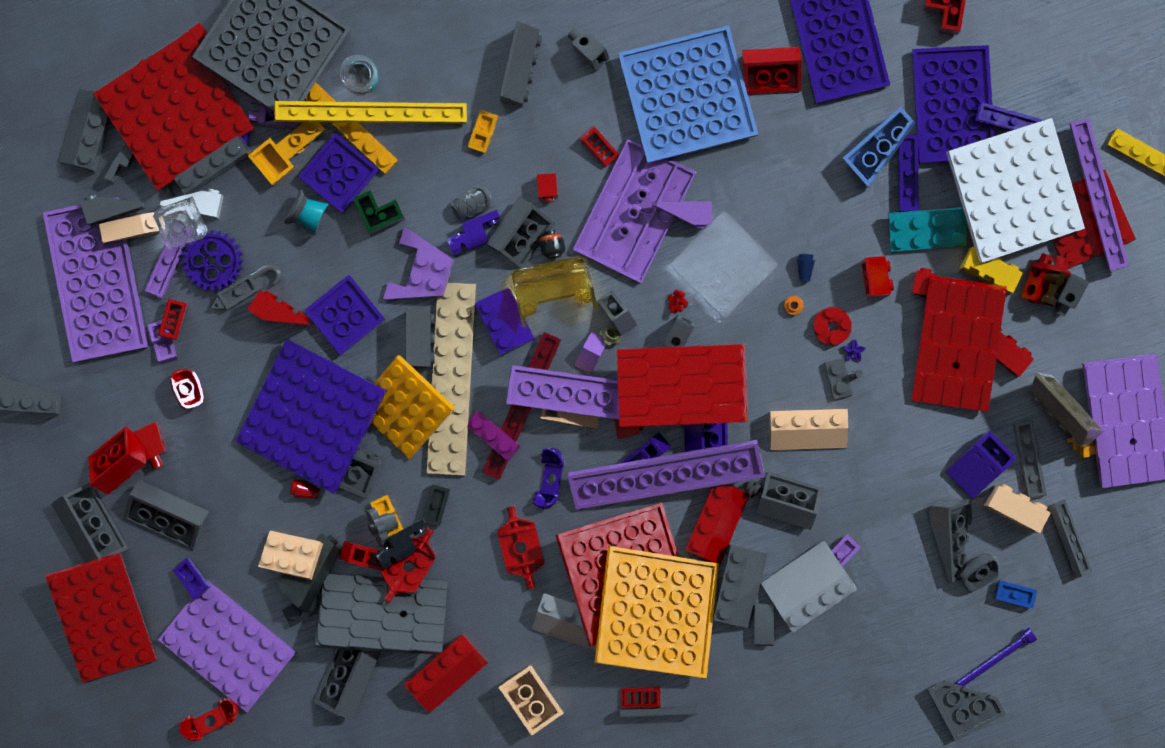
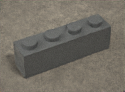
[174,136,252,195]

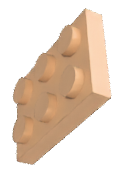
[258,531,323,580]

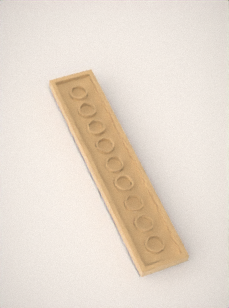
[427,283,476,475]

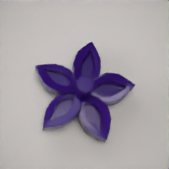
[843,339,866,361]

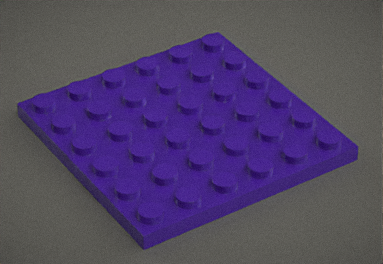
[236,339,387,494]

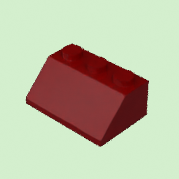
[742,47,802,94]
[88,426,146,495]

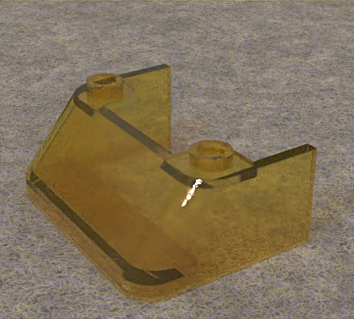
[512,256,598,327]

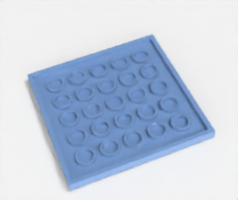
[618,25,758,164]

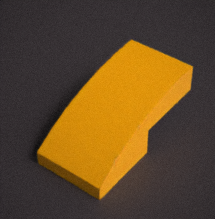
[468,110,499,153]
[370,495,403,537]

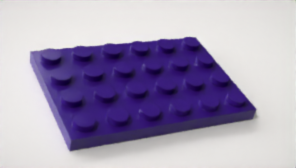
[790,0,891,104]
[912,45,994,164]

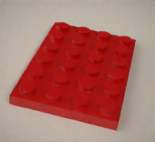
[45,552,157,683]

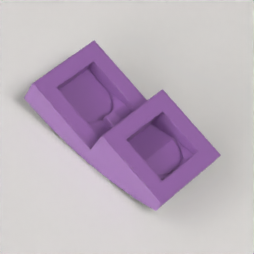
[148,321,178,364]

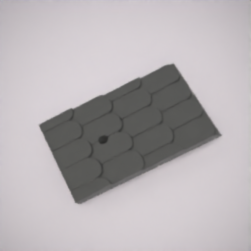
[314,574,448,655]

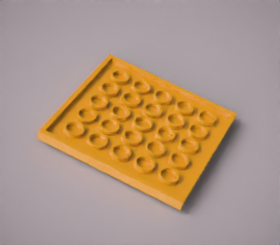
[595,546,719,679]

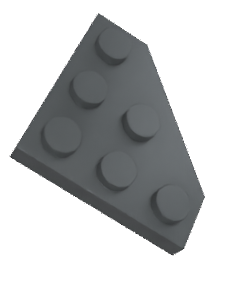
[927,681,1006,741]

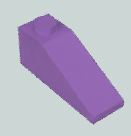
[651,201,712,228]

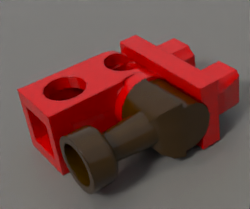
[1021,253,1071,307]

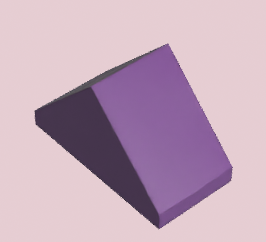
[574,332,606,374]

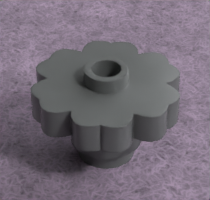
[366,508,398,546]

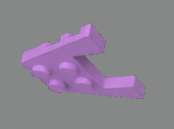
[383,227,454,300]

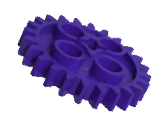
[181,230,244,292]

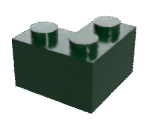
[353,190,405,235]

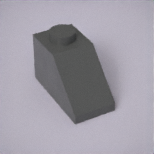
[597,290,637,336]

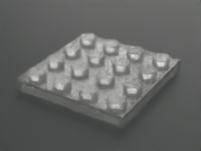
[671,211,779,319]

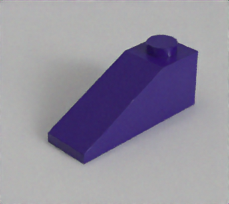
[621,432,671,463]

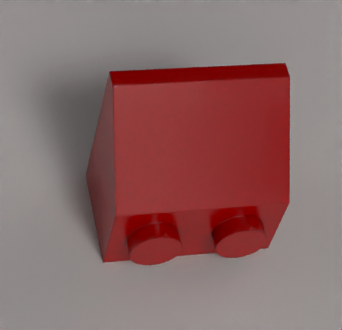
[861,256,894,299]

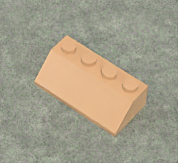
[769,409,848,450]

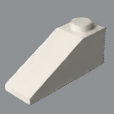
[160,189,223,219]

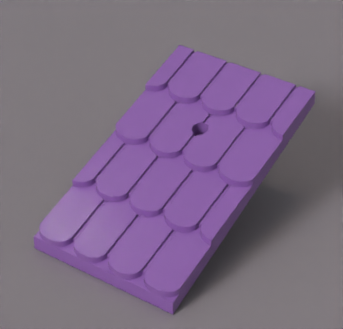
[573,138,697,283]
[1082,353,1165,488]

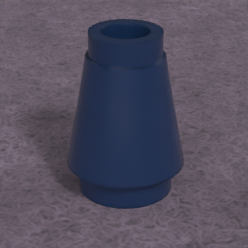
[797,254,816,281]

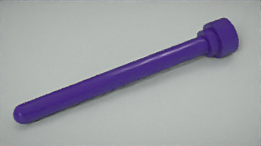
[956,627,1037,686]

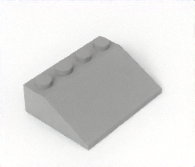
[761,540,857,633]

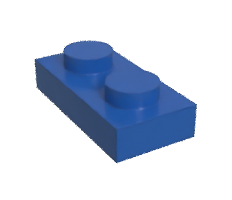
[994,580,1037,609]

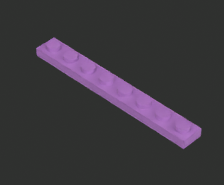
[1069,118,1129,271]

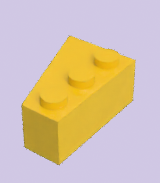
[959,246,1023,295]

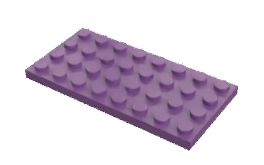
[43,197,149,363]

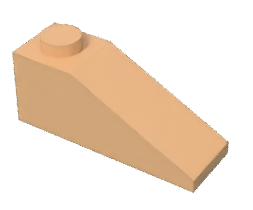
[98,212,163,243]

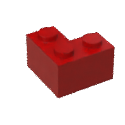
[923,0,966,35]

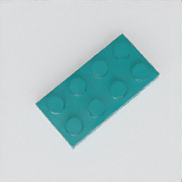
[888,207,967,252]

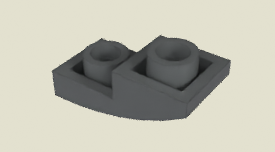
[754,604,775,646]

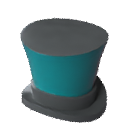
[284,189,330,236]

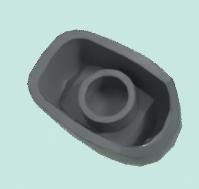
[451,186,492,221]
[960,553,999,591]

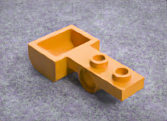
[248,122,326,186]

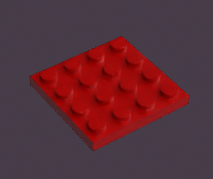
[1052,170,1136,269]

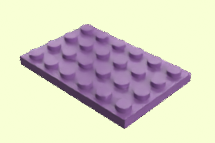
[158,579,297,713]

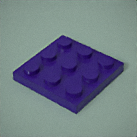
[298,133,379,214]
[304,275,386,355]

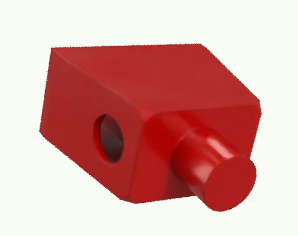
[133,422,167,470]

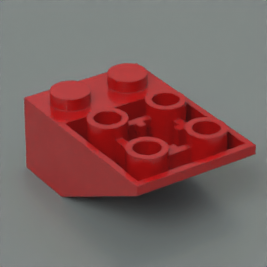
[247,290,312,327]

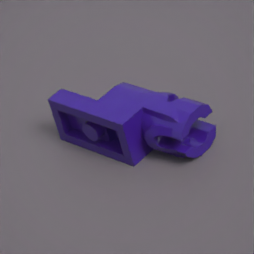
[447,210,500,256]

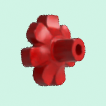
[668,289,688,314]

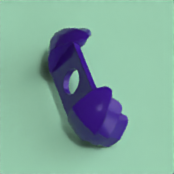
[533,448,564,509]

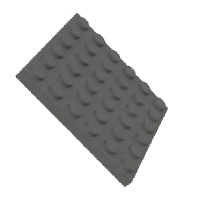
[191,0,350,113]

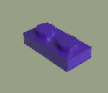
[173,558,210,600]

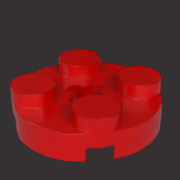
[813,307,852,345]

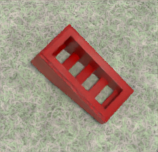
[578,126,619,168]
[158,299,188,341]
[621,687,661,708]

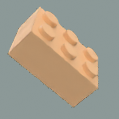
[983,484,1051,533]
[499,664,564,735]

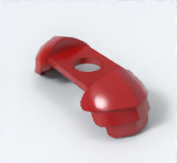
[179,698,238,741]

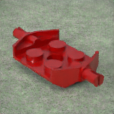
[497,505,545,590]
[381,528,436,604]

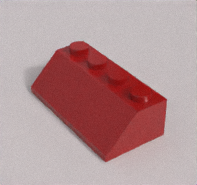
[685,484,749,565]
[404,633,489,713]

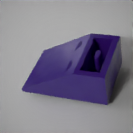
[946,431,1017,499]

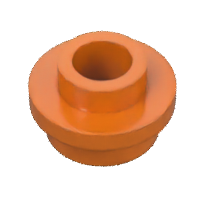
[784,296,804,315]

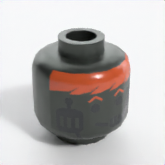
[539,230,565,259]

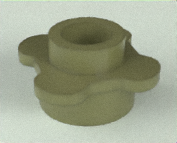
[599,327,621,346]

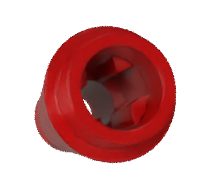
[290,479,319,499]

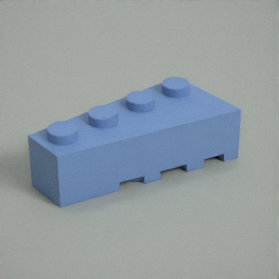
[843,107,915,188]

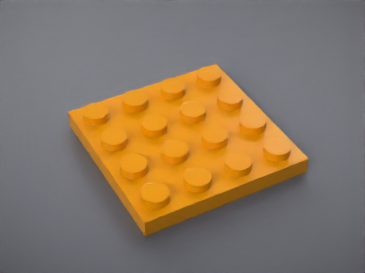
[371,355,455,460]

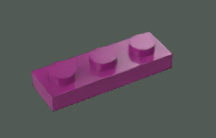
[467,410,521,461]

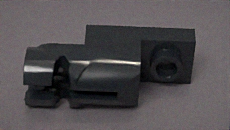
[376,519,427,570]

